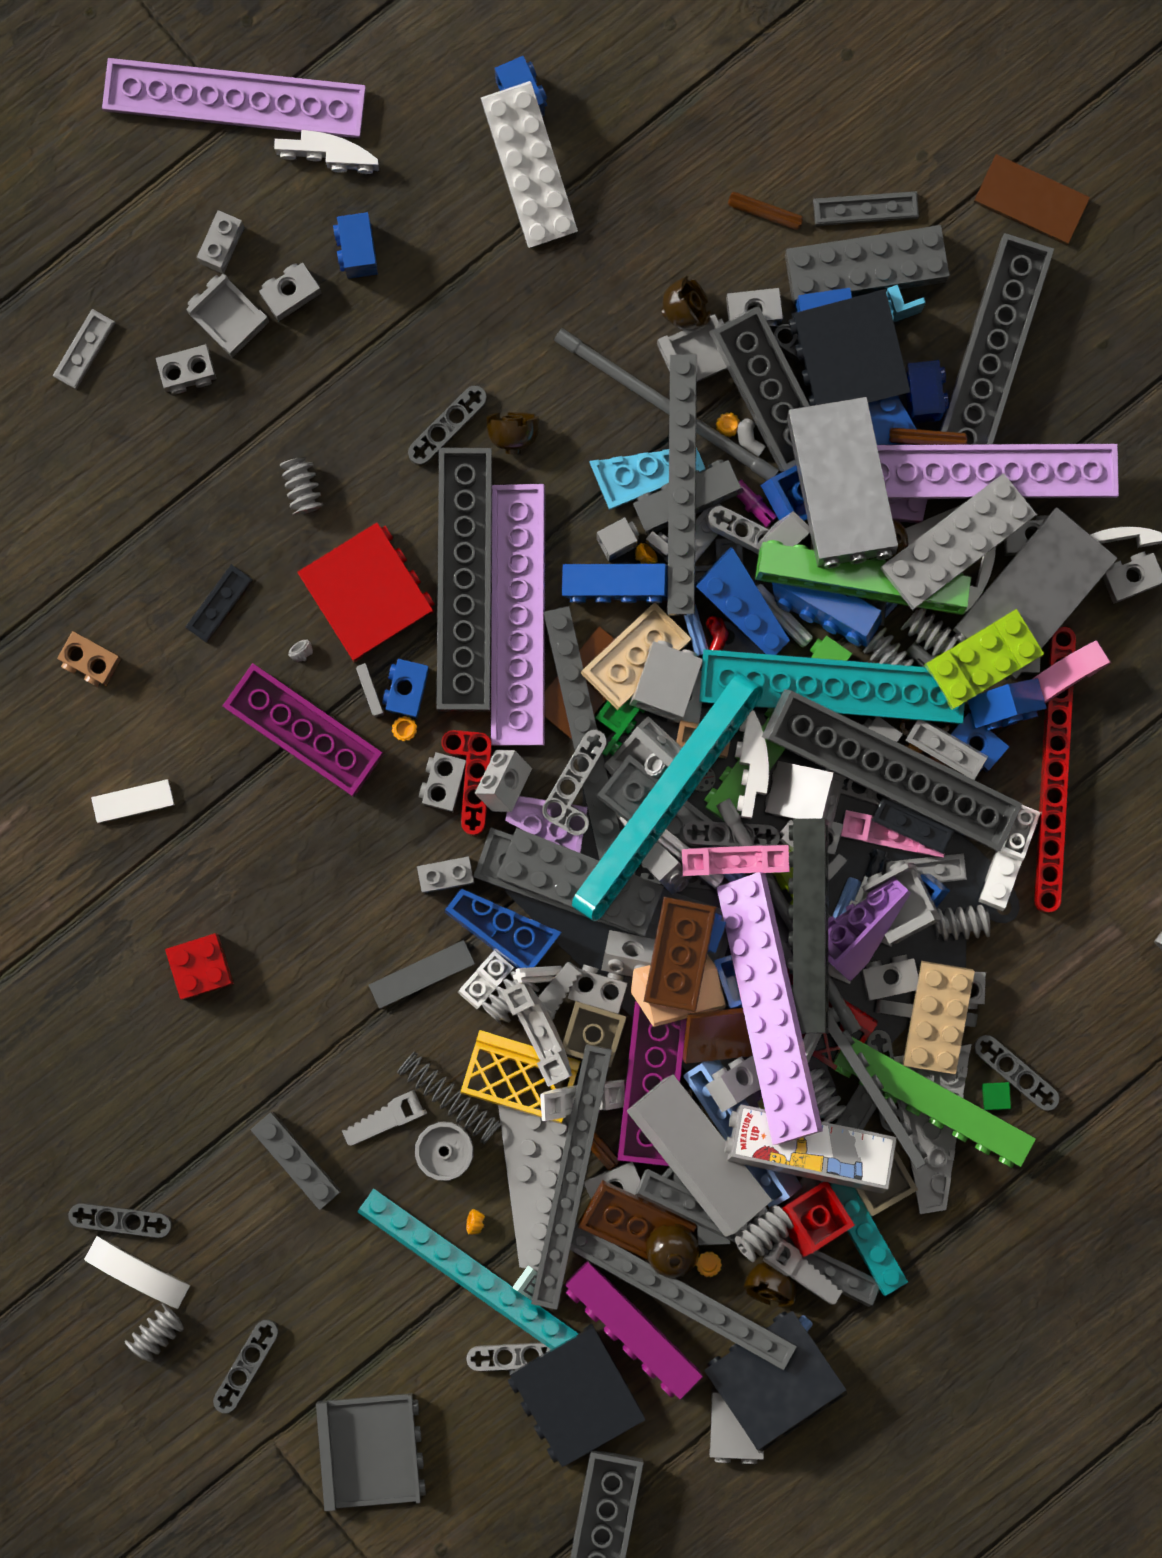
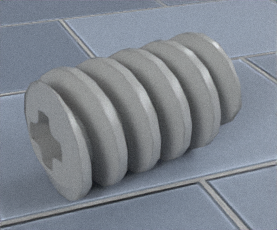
[280,457,323,515]
[901,608,958,656]
[863,627,914,666]
[935,905,990,941]
[481,971,540,1027]
[810,1068,847,1123]
[735,1205,793,1262]
[124,1303,184,1362]

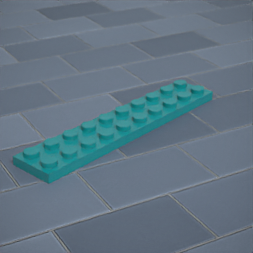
[699,649,965,724]

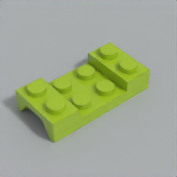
[924,609,1044,710]

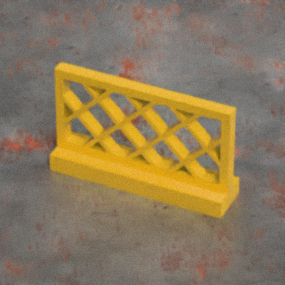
[460,1030,581,1124]

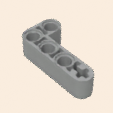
[542,730,606,835]

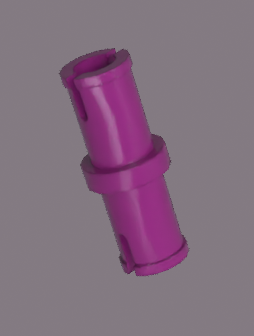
[736,479,778,528]

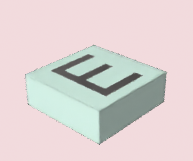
[513,1266,538,1300]

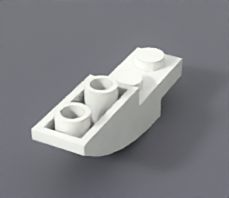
[274,130,379,174]
[735,710,769,819]
[978,805,1041,911]

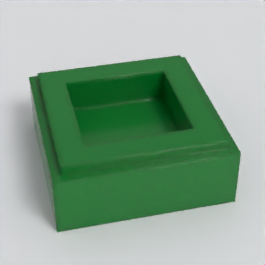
[982,1082,1011,1110]

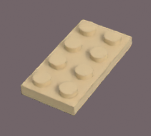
[581,603,691,710]
[903,961,975,1074]

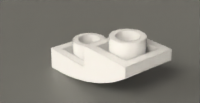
[458,950,514,1009]

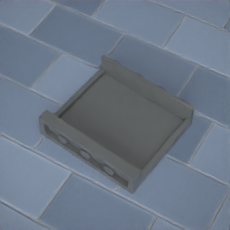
[316,1393,426,1511]

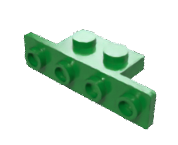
[595,697,646,758]

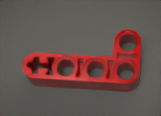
[441,730,492,836]

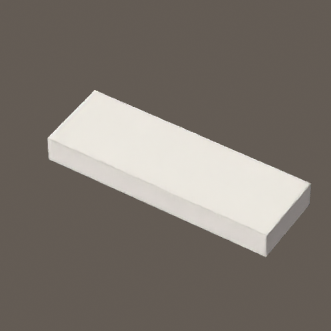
[91,779,175,823]

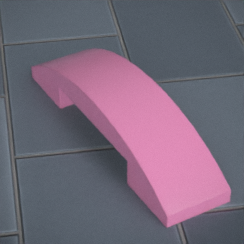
[1033,641,1111,703]
[841,810,945,858]
[682,845,789,876]

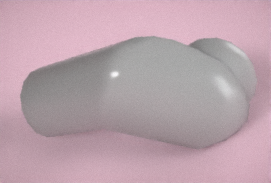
[737,419,766,457]

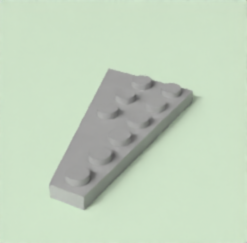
[893,1044,971,1214]
[498,1105,571,1271]

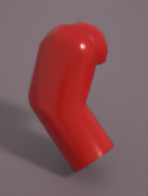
[706,616,729,651]

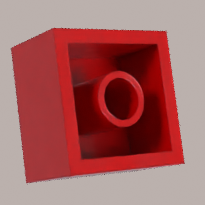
[165,933,234,1000]
[781,1181,855,1258]

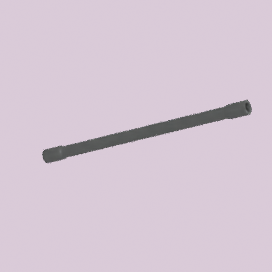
[554,328,779,481]
[716,798,861,1035]

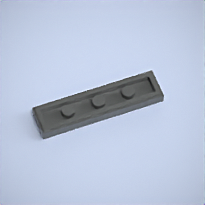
[813,191,919,226]
[369,940,475,1009]

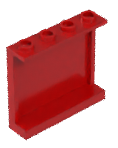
[297,522,435,663]

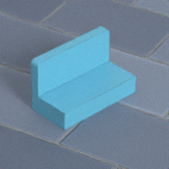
[886,285,926,322]

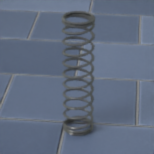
[397,1051,501,1144]

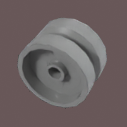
[415,1122,474,1180]

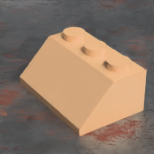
[631,954,726,1027]

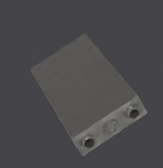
[787,397,898,569]
[953,507,1117,680]

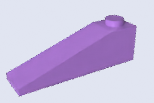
[828,877,911,981]

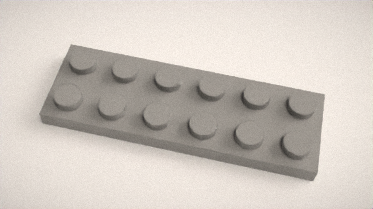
[880,473,1037,610]

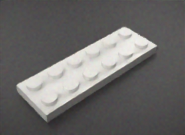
[481,81,578,248]

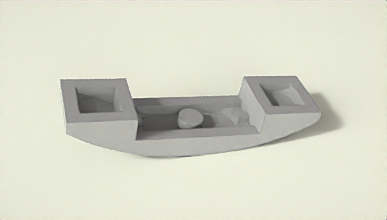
[501,983,572,1087]

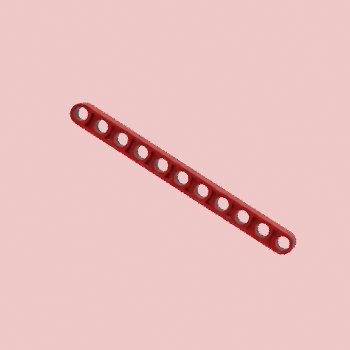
[1034,627,1076,913]

